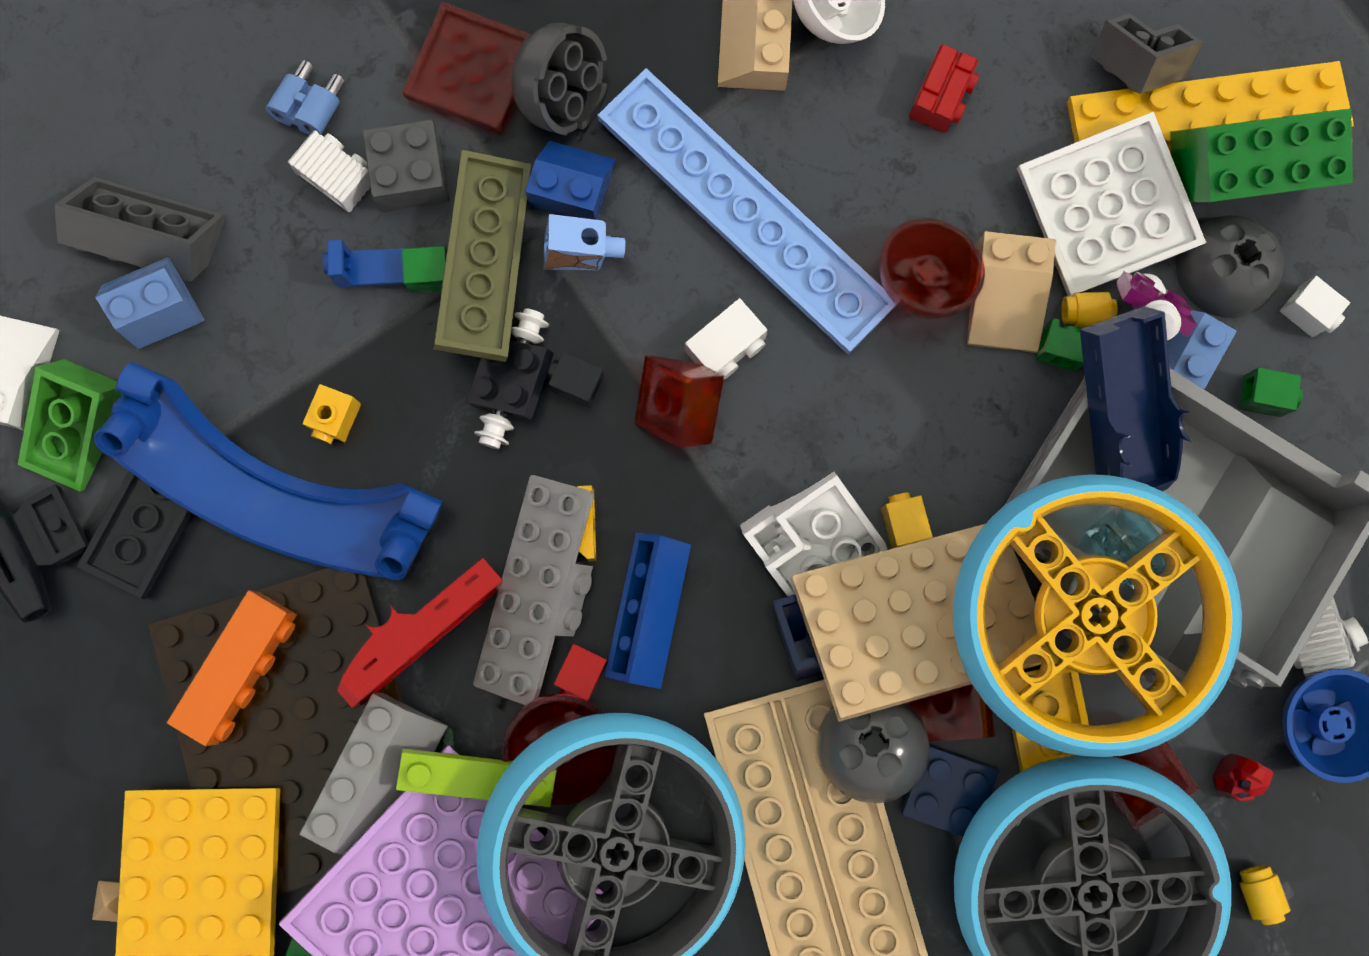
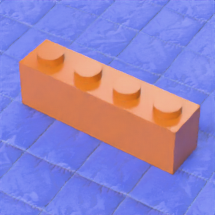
[167,590,297,746]

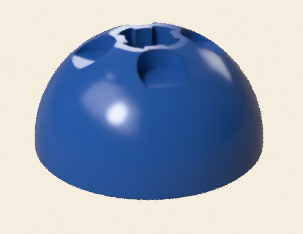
[1281,669,1369,783]

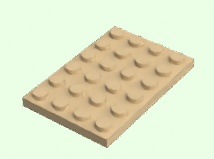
[791,524,1041,722]

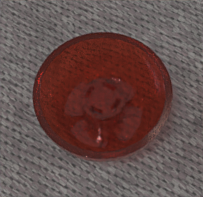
[879,218,985,319]
[502,693,616,806]

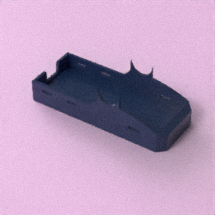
[1080,306,1193,491]

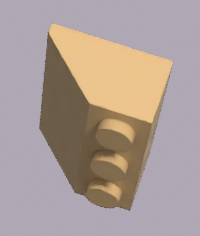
[718,0,793,91]

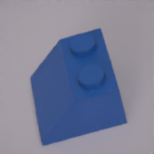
[525,141,616,220]

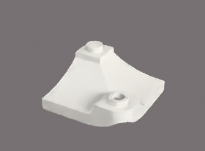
[740,471,887,596]

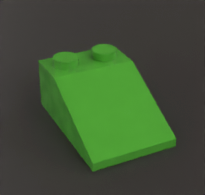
[18,359,122,492]

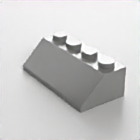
[299,693,448,855]

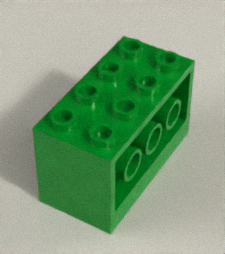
[1170,108,1353,202]

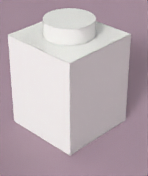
[1279,275,1350,338]

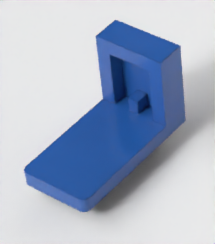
[322,240,405,287]

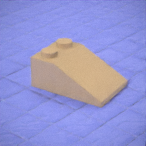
[967,231,1056,353]

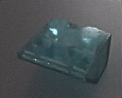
[1085,507,1166,589]

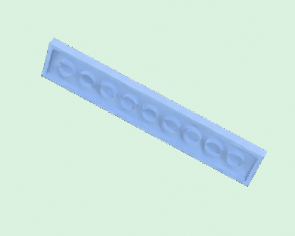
[598,68,899,355]

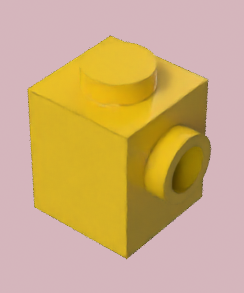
[303,384,361,444]

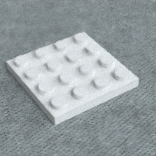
[1017,112,1206,296]

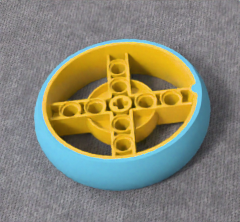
[953,474,1242,757]

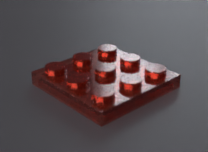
[402,2,529,133]

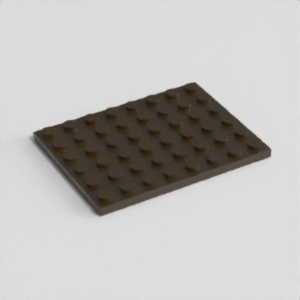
[148,568,404,896]

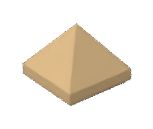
[92,880,120,922]

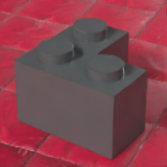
[1091,13,1203,94]

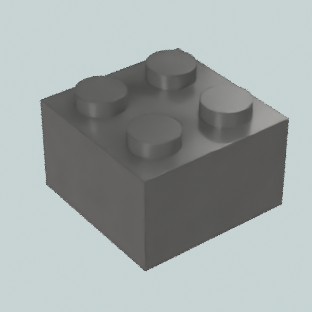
[363,119,450,212]

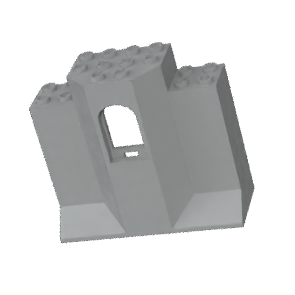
[1005,369,1369,689]

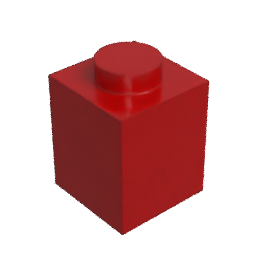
[554,644,608,704]

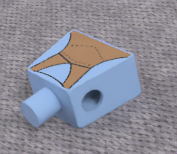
[543,214,625,270]

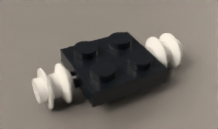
[466,308,554,449]

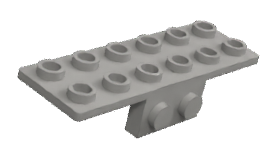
[473,475,594,707]

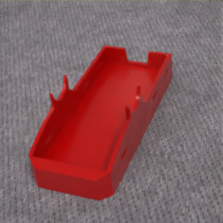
[337,558,503,710]

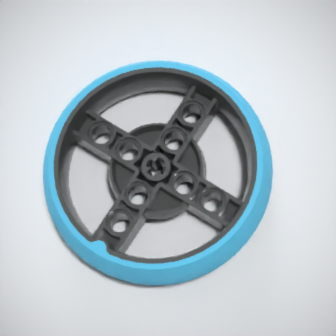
[476,713,745,956]
[954,755,1231,956]

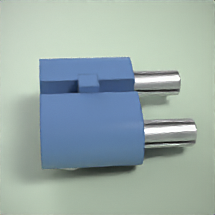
[265,60,344,135]

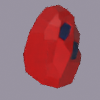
[1213,754,1274,802]

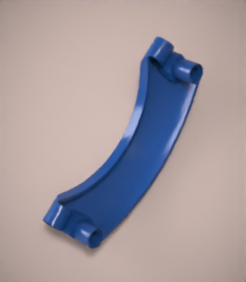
[94,362,443,580]

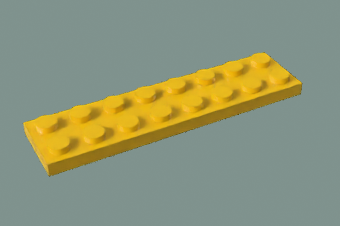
[1067,61,1354,154]

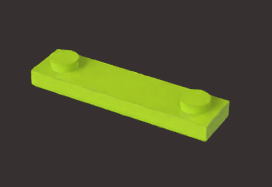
[396,748,557,807]

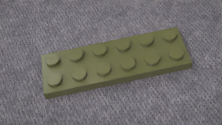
[433,150,531,362]

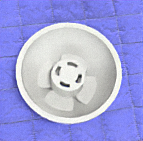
[793,0,885,44]

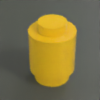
[1061,292,1118,328]
[1239,865,1291,925]

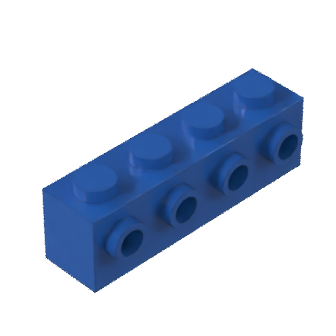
[605,533,691,689]

